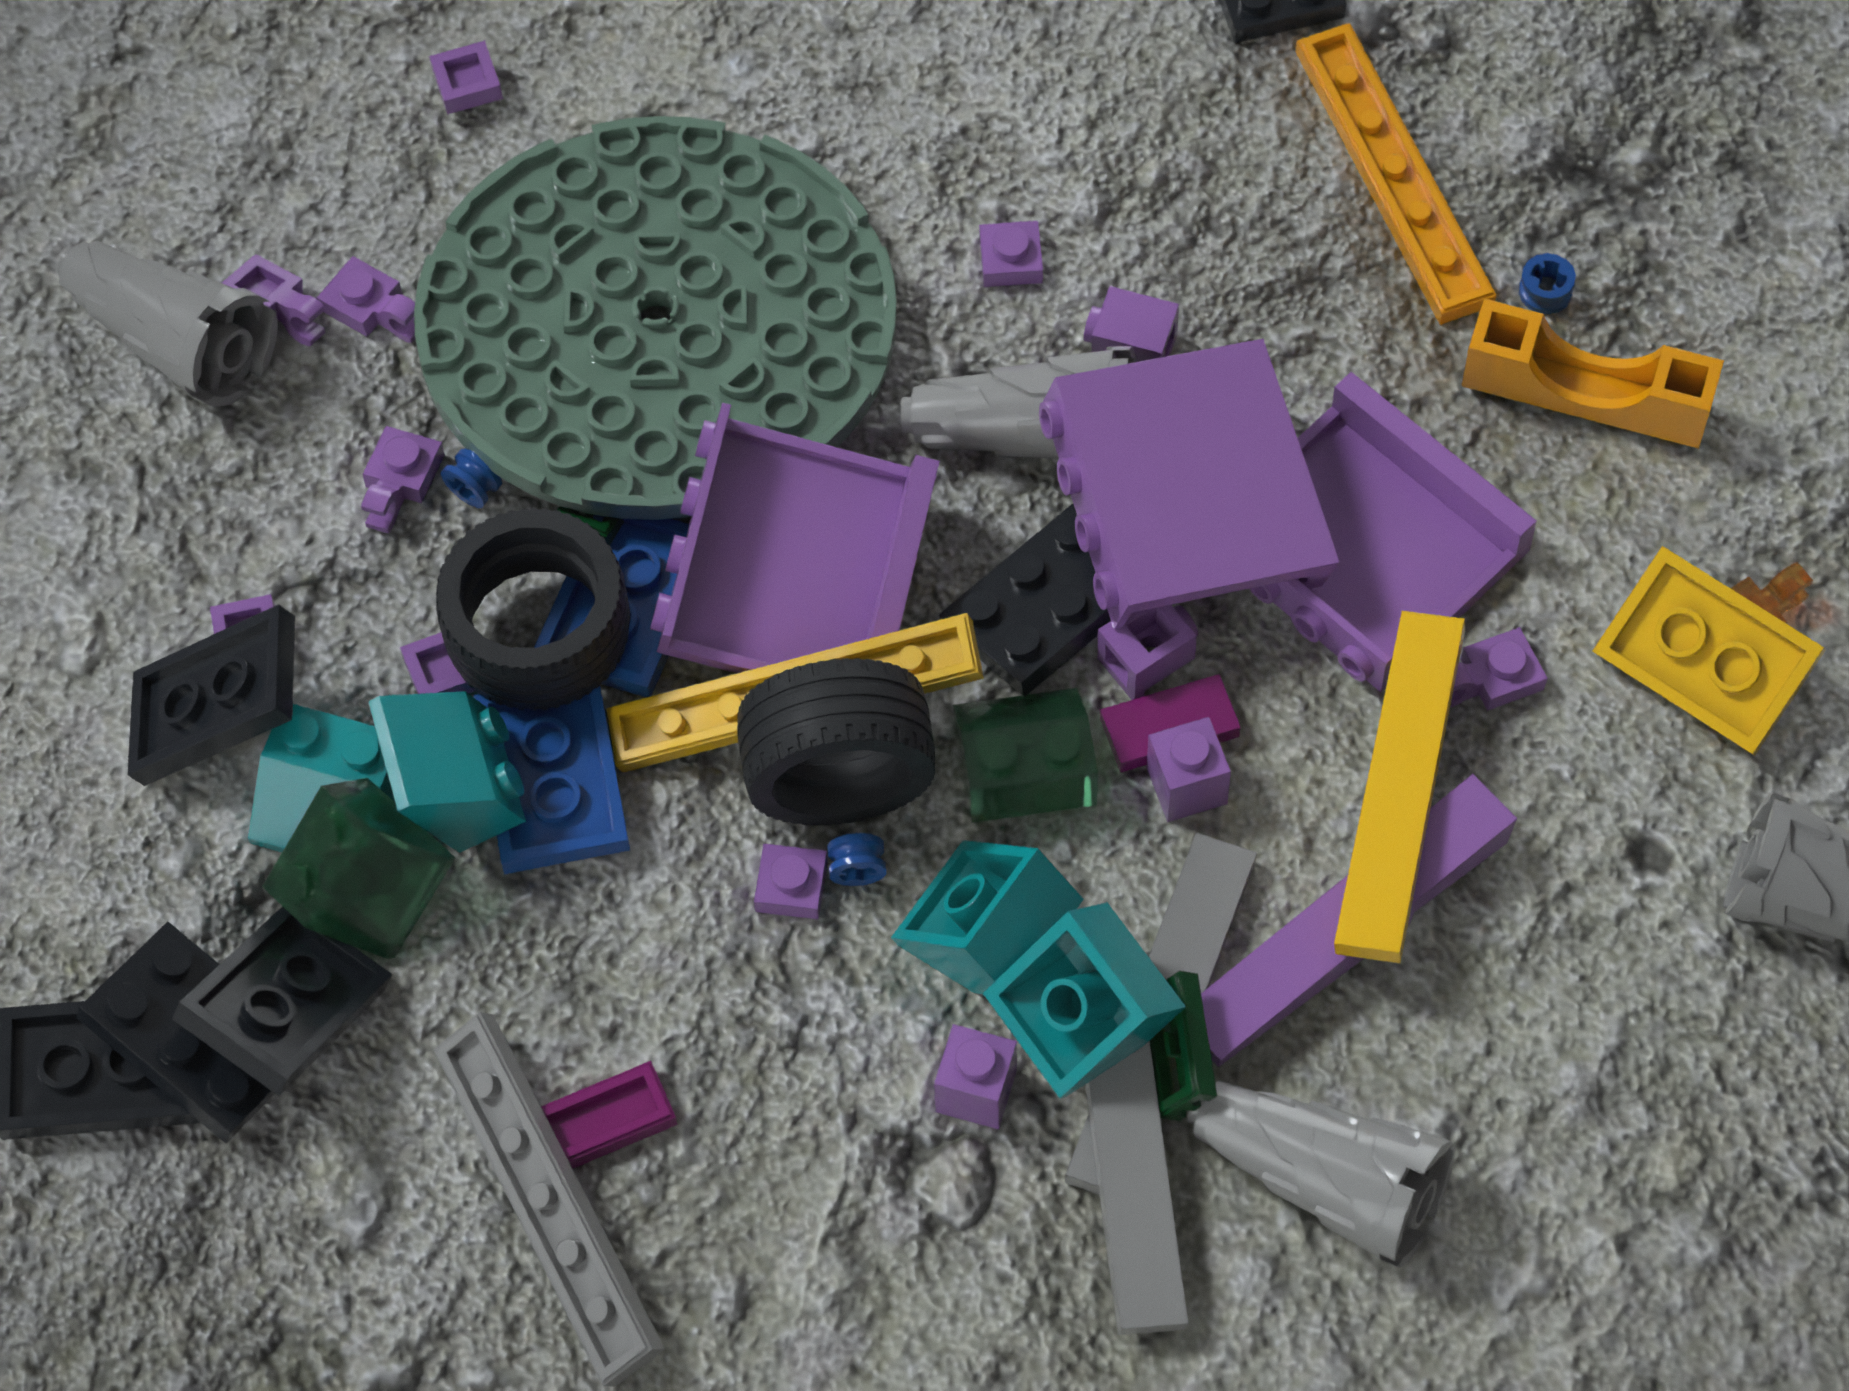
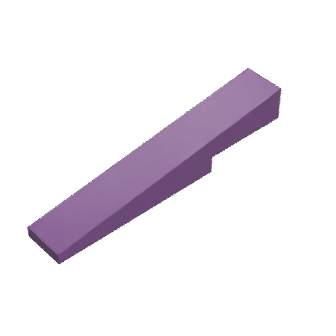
[1201,774,1517,1067]

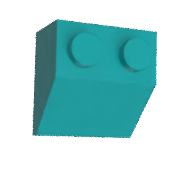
[368,691,526,853]
[248,704,397,877]
[891,840,1084,995]
[983,902,1186,1099]

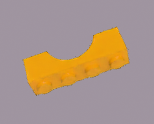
[1461,298,1724,449]

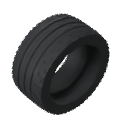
[436,508,630,711]
[737,658,935,826]

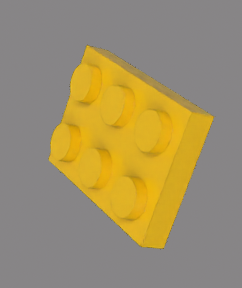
[1592,546,1826,756]

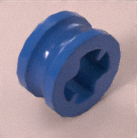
[1519,253,1576,315]
[440,449,503,508]
[827,833,886,886]

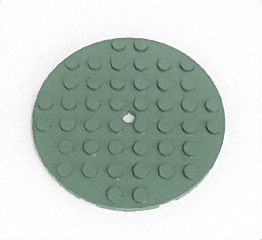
[414,116,897,520]

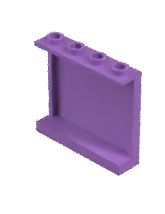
[1039,339,1340,629]
[1250,372,1537,692]
[650,402,940,673]

